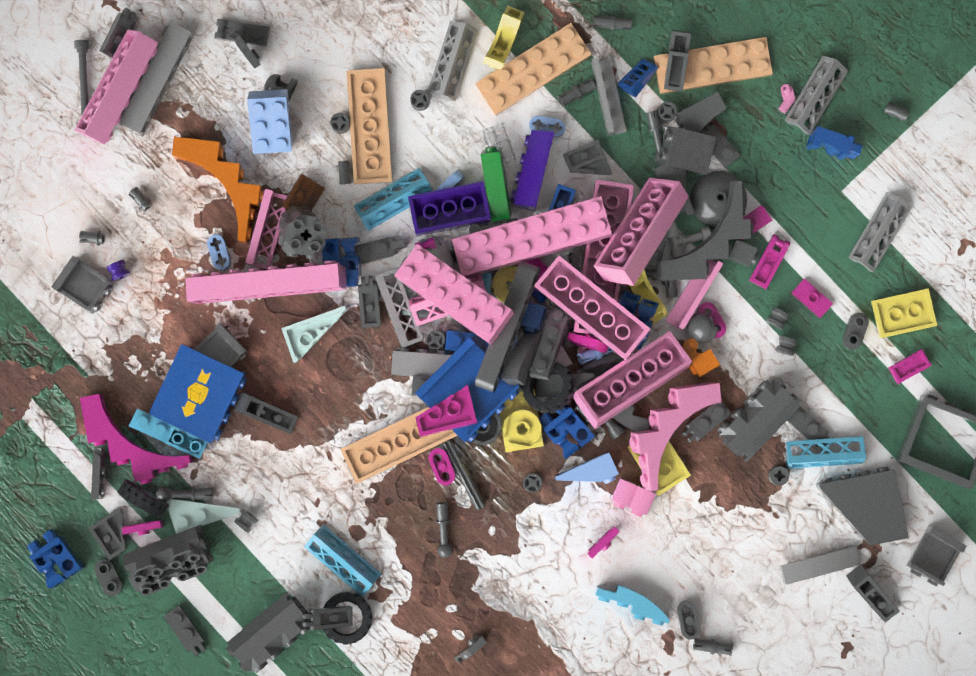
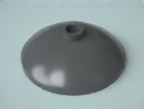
[690,171,747,228]

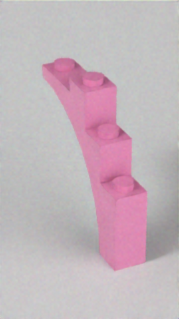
[629,382,721,491]

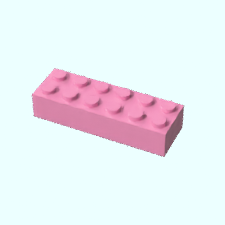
[74,30,158,145]
[594,178,689,286]
[394,244,514,345]
[534,256,650,361]
[573,331,692,429]

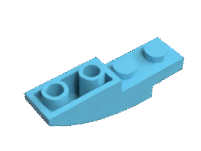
[129,408,208,459]
[595,584,670,626]

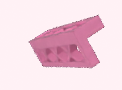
[245,189,287,270]
[665,259,723,331]
[409,274,487,326]

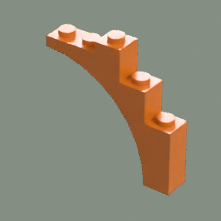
[172,137,265,243]

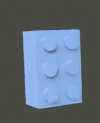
[247,89,293,154]

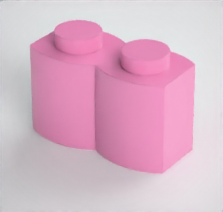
[611,479,656,517]

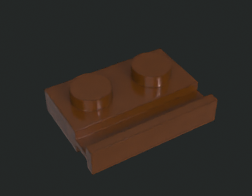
[282,173,325,210]

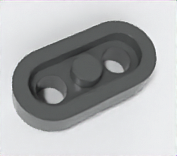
[842,312,869,350]
[94,559,123,596]
[677,600,701,640]

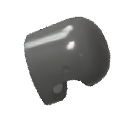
[263,74,298,102]

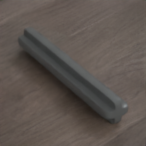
[443,440,485,510]

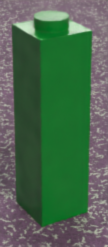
[480,146,512,221]

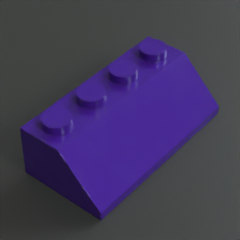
[510,130,554,212]
[408,182,491,237]

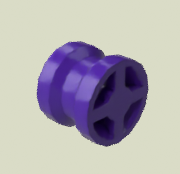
[107,260,131,282]

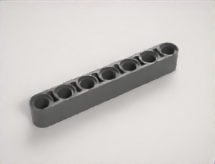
[475,261,540,392]

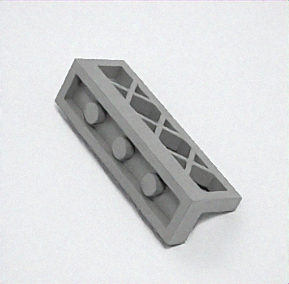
[427,21,478,101]
[785,56,848,135]
[591,58,627,137]
[848,192,912,273]
[375,268,424,348]

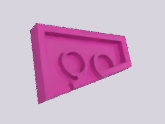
[415,385,477,437]

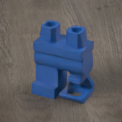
[806,126,863,160]
[322,237,362,287]
[619,291,659,349]
[539,405,595,459]
[27,529,85,589]

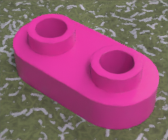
[697,302,726,338]
[429,448,455,486]

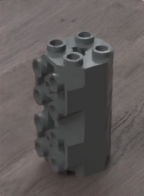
[278,205,327,259]
[717,379,801,462]
[123,525,214,596]
[226,591,310,673]

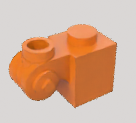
[682,339,720,377]

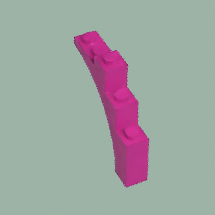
[80,394,193,484]

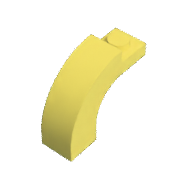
[483,5,525,70]
[626,270,668,325]

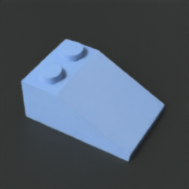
[554,453,619,484]

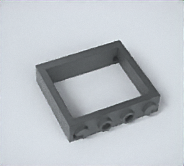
[896,394,976,489]

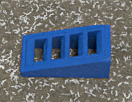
[618,58,658,98]

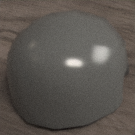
[686,313,717,343]

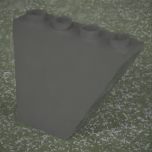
[816,466,909,546]

